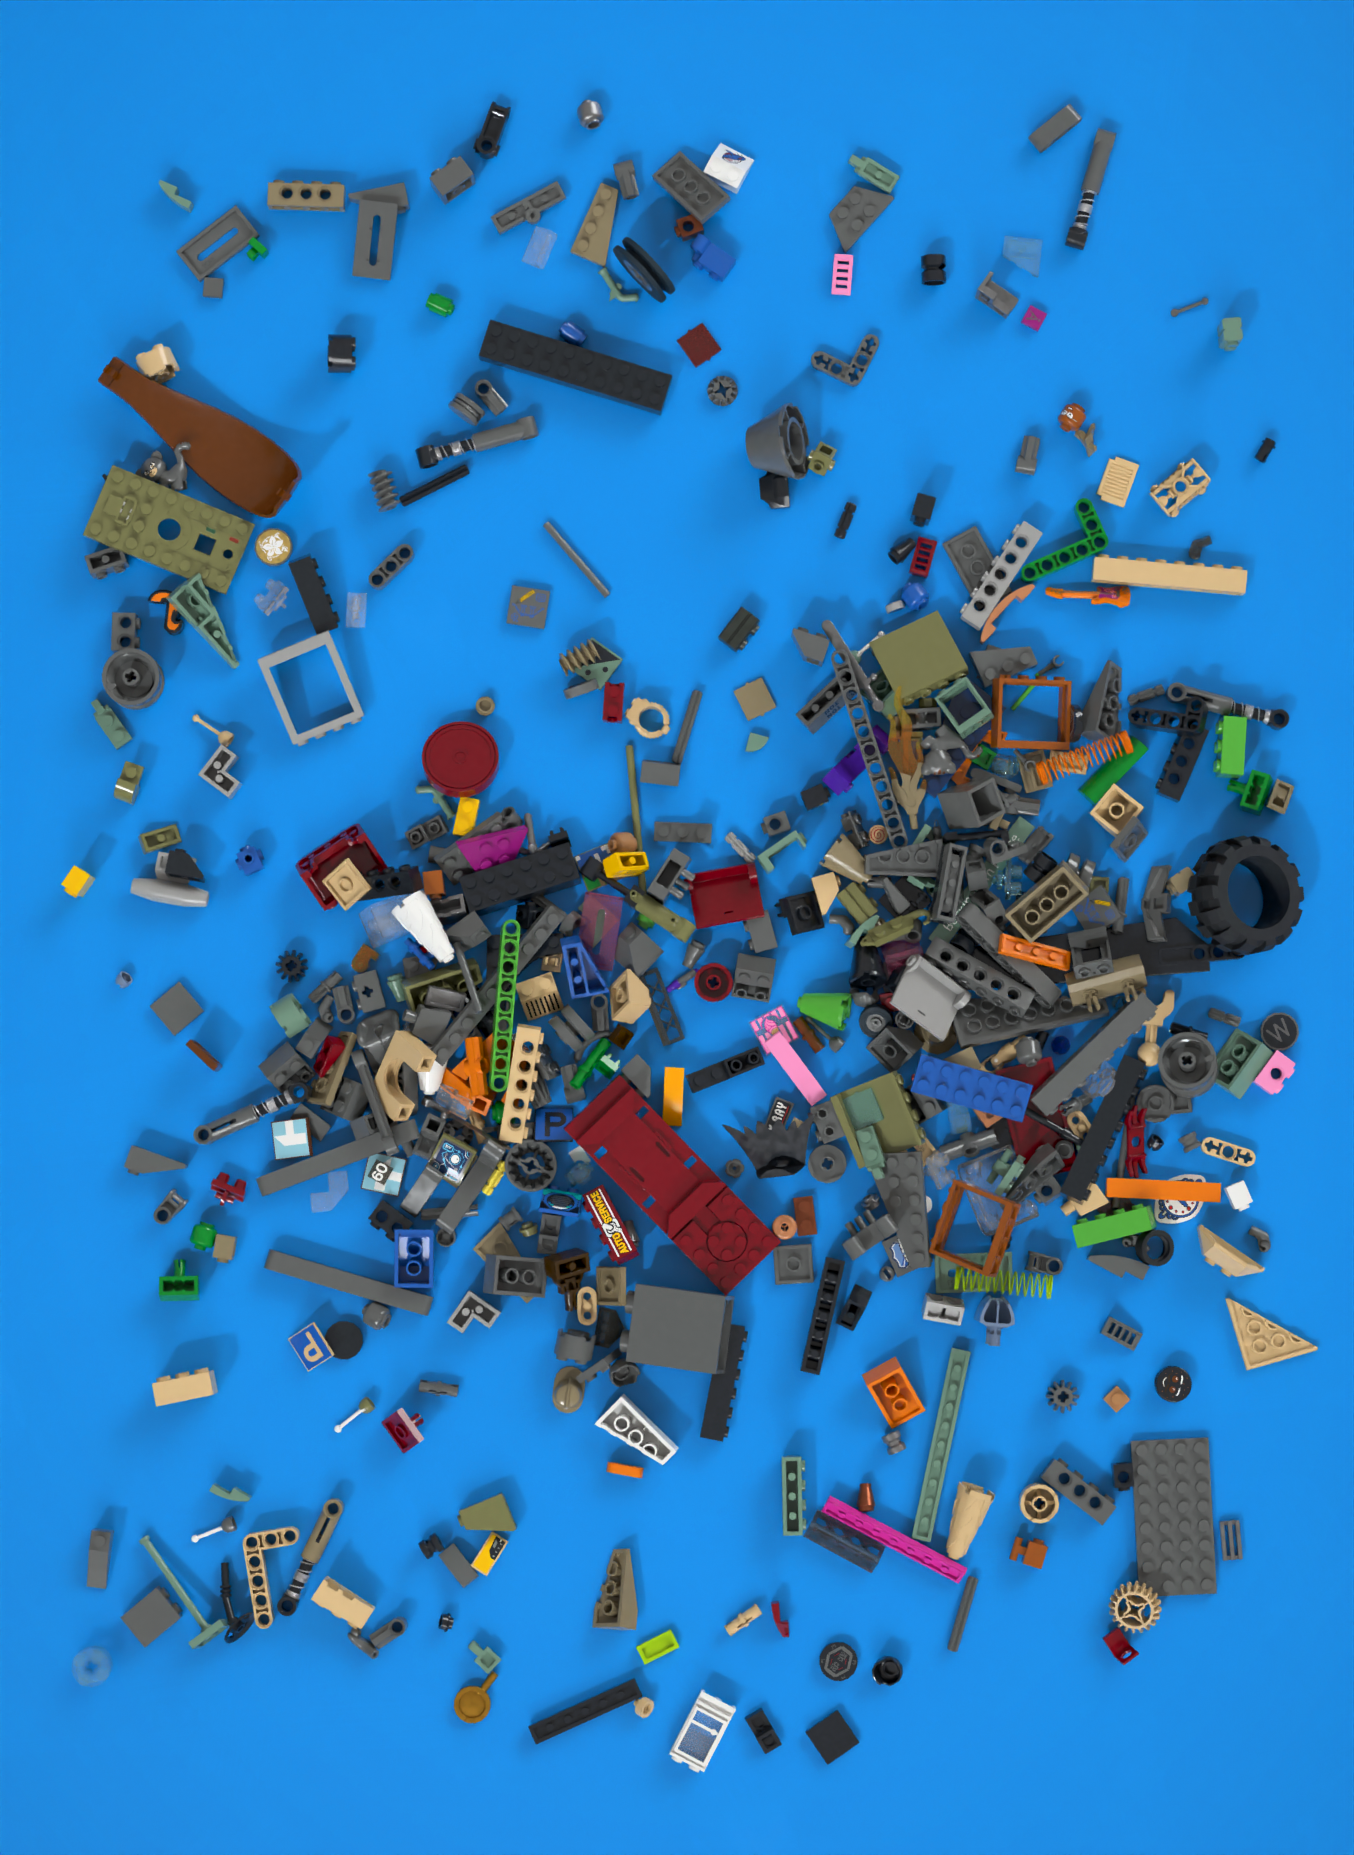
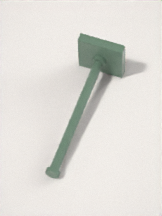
[139,1535,229,1649]

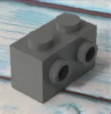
[84,547,130,580]
[807,1100,845,1144]

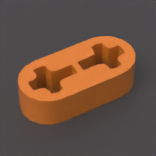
[606,1462,644,1478]

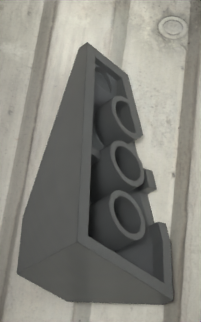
[1080,660,1122,746]
[1000,1143,1065,1210]

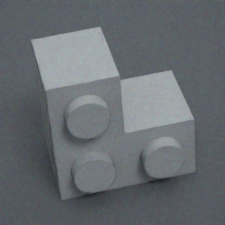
[198,744,243,799]
[447,1290,501,1334]

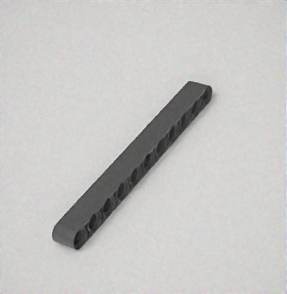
[831,649,908,848]

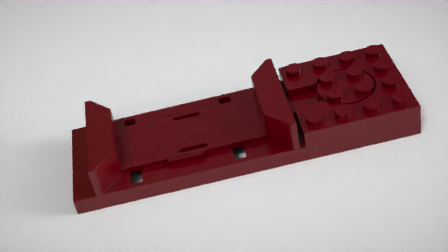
[564,1075,781,1295]

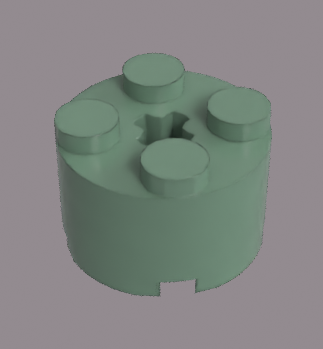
[269,993,312,1038]

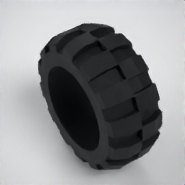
[1187,835,1304,955]

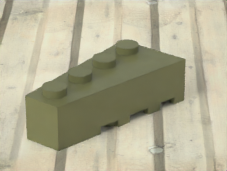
[401,958,483,1012]

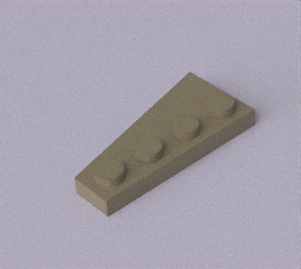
[570,183,619,268]
[306,1031,357,1106]
[473,1222,534,1304]

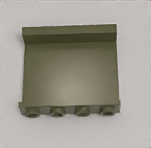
[869,610,969,707]
[830,1070,926,1169]

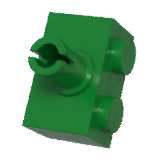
[1227,769,1273,816]
[159,1259,199,1301]

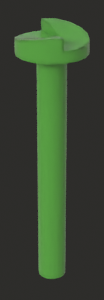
[1011,673,1039,711]

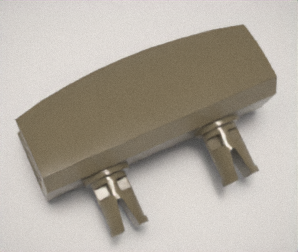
[1064,954,1147,1013]

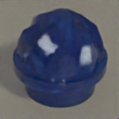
[1051,1036,1070,1055]

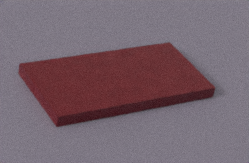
[995,1056,1076,1174]

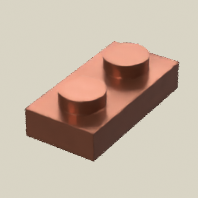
[793,1196,817,1236]

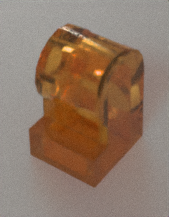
[352,944,381,973]

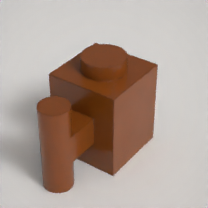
[1009,1536,1048,1569]

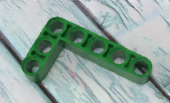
[1020,498,1108,583]

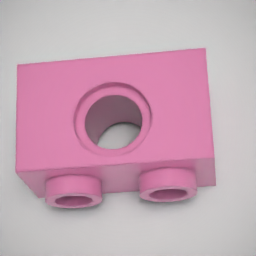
[1253,1050,1296,1095]

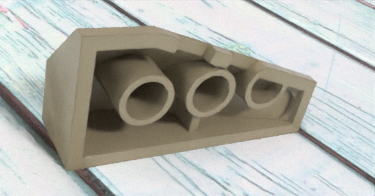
[592,1549,638,1630]

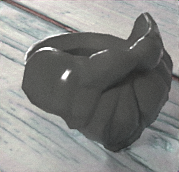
[849,988,880,1008]

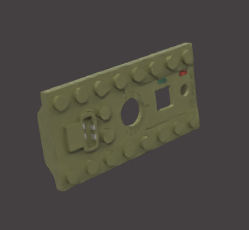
[83,465,255,595]

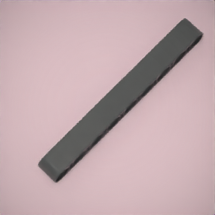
[256,1119,421,1197]
[264,1249,434,1316]

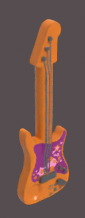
[1045,586,1130,608]

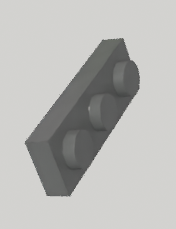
[654,822,712,844]

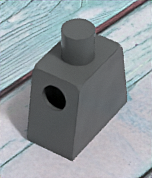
[969,888,1009,932]
[402,1004,452,1045]

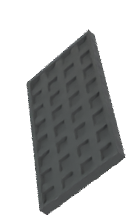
[1130,1437,1217,1597]

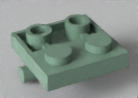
[986,1148,1026,1197]

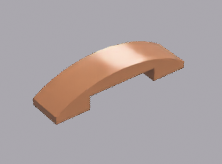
[980,584,1035,645]

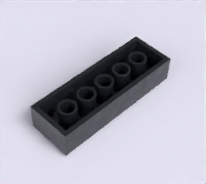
[459,842,582,916]

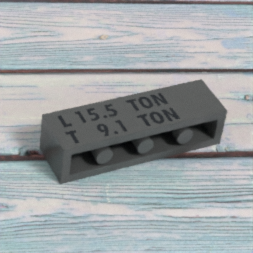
[795,671,862,734]

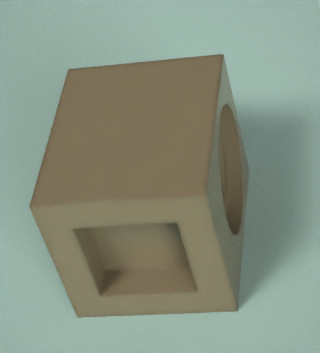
[213,1234,238,1263]

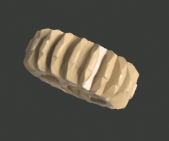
[1109,1581,1162,1634]

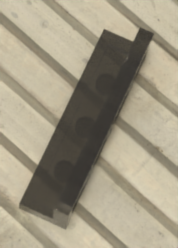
[639,967,685,1047]
[804,1509,886,1573]

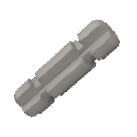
[725,832,756,863]

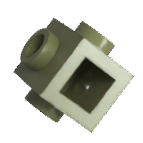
[807,441,837,476]

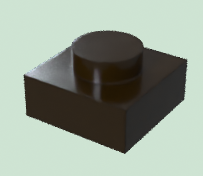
[608,1024,634,1050]

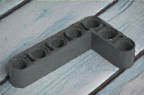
[435,1139,506,1234]

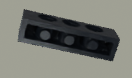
[1155,724,1209,803]
[358,864,424,901]

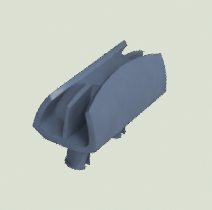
[974,1295,1015,1346]

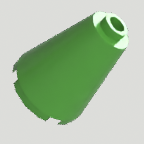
[797,993,852,1031]

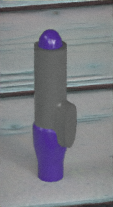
[666,968,699,993]

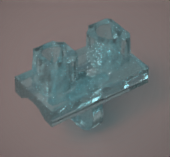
[991,860,1023,900]

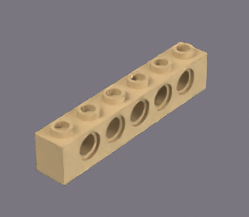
[499,1024,544,1144]

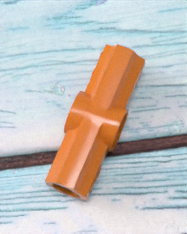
[464,1037,489,1097]

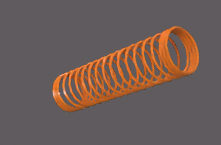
[1035,730,1133,785]

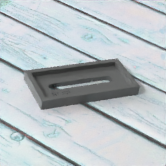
[352,199,398,280]
[176,205,260,282]

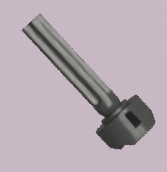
[530,896,586,937]

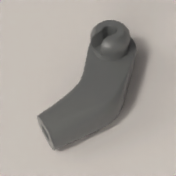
[347,1628,379,1659]

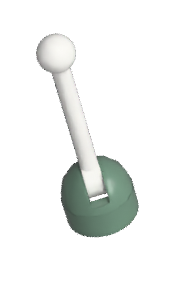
[851,631,885,664]

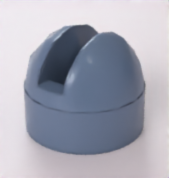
[115,971,133,988]

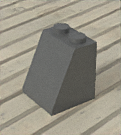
[937,777,1006,829]

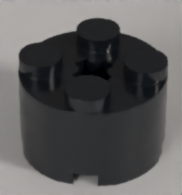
[328,334,356,373]

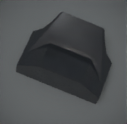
[759,472,790,509]

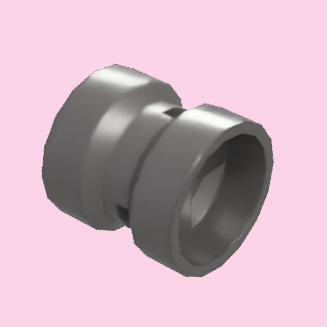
[881,1430,907,1455]

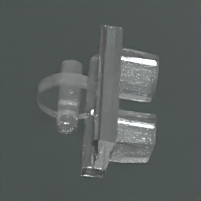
[254,579,289,616]
[346,592,367,628]
[924,1150,956,1190]

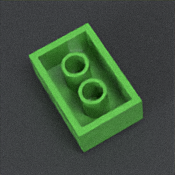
[1213,716,1247,779]

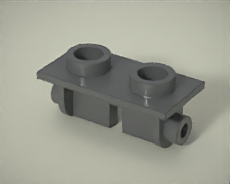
[841,810,870,850]

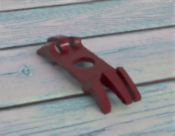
[1124,1105,1148,1178]

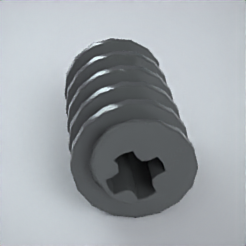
[368,470,401,512]

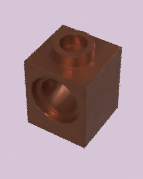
[674,214,704,242]

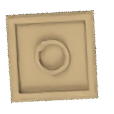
[322,858,372,911]

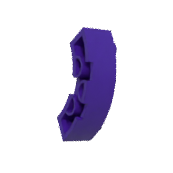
[822,724,893,796]

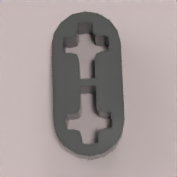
[563,678,599,699]

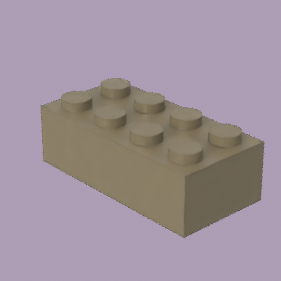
[1005,860,1089,943]

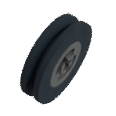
[613,237,675,303]

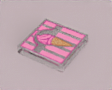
[748,1004,800,1056]

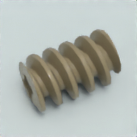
[559,639,600,677]

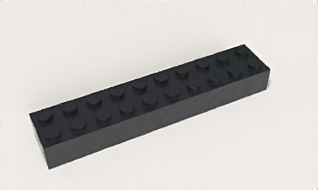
[479,320,672,416]

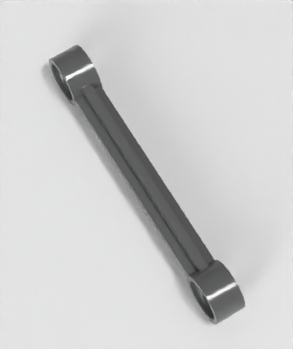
[351,1048,399,1156]

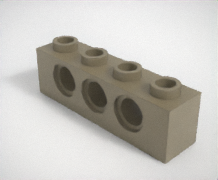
[267,180,346,212]

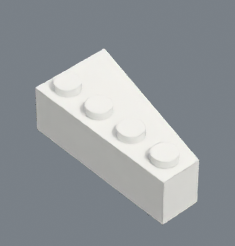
[595,1394,679,1465]

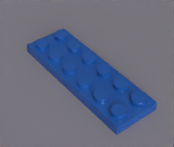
[910,1054,1033,1122]

